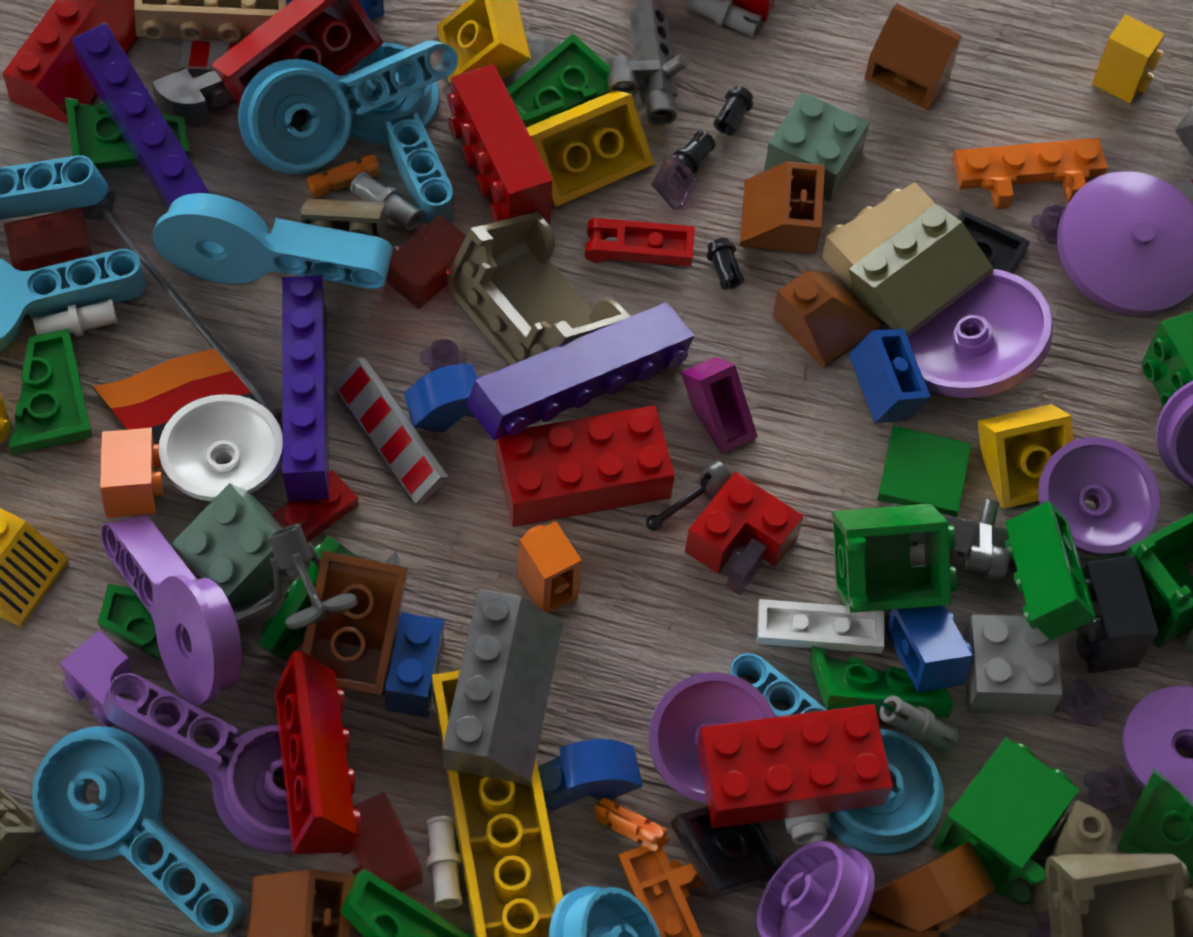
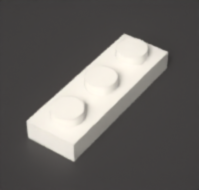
[756,599,884,654]

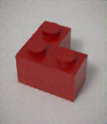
[685,471,804,574]

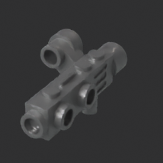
[607,0,689,126]
[884,499,1016,581]

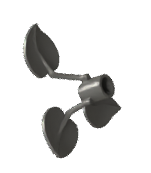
[232,524,400,629]

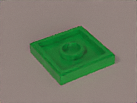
[877,425,972,517]

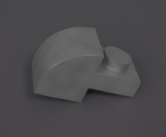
[152,68,234,127]

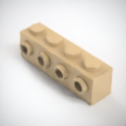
[134,0,286,42]

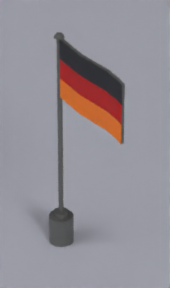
[77,186,281,444]

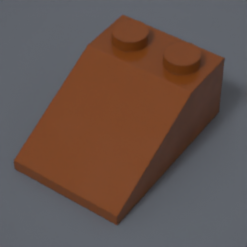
[302,551,408,696]

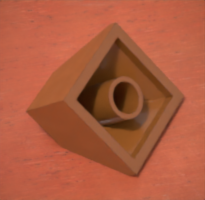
[773,271,882,368]

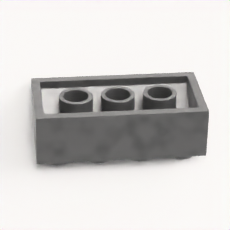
[442,589,563,785]

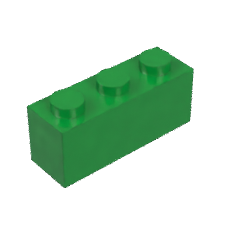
[1005,500,1096,640]

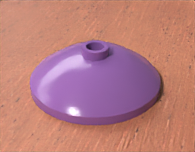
[1038,437,1160,556]
[648,672,775,803]

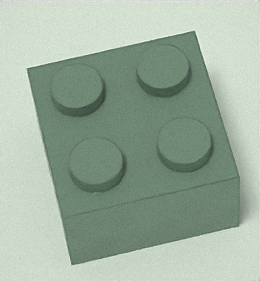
[764,91,870,202]
[172,483,283,605]

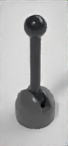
[646,460,732,531]

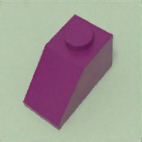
[681,357,758,453]

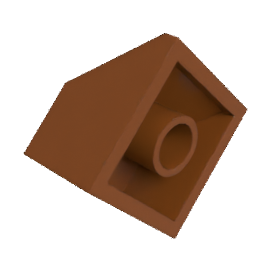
[868,841,996,932]

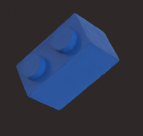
[849,329,931,424]
[886,605,973,692]
[385,613,444,717]

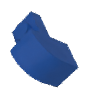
[403,364,480,433]
[538,739,643,811]

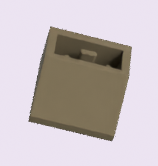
[301,199,386,240]

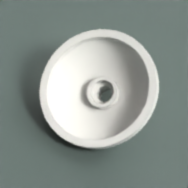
[159,394,283,501]

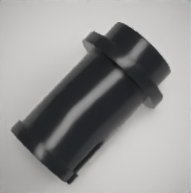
[713,86,753,135]
[671,131,716,176]
[706,238,745,290]

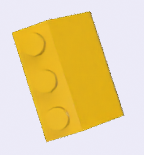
[526,91,654,207]

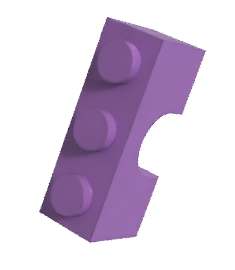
[60,630,176,760]

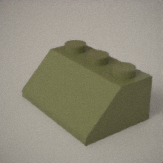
[849,204,994,337]

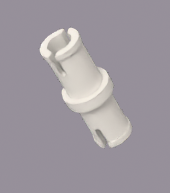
[33,298,118,337]
[426,816,463,910]

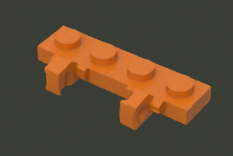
[952,138,1108,209]
[618,845,703,937]

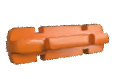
[307,154,381,198]
[593,797,669,852]

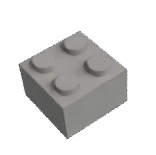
[963,614,1063,715]

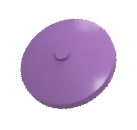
[1057,172,1193,317]
[908,269,1053,398]

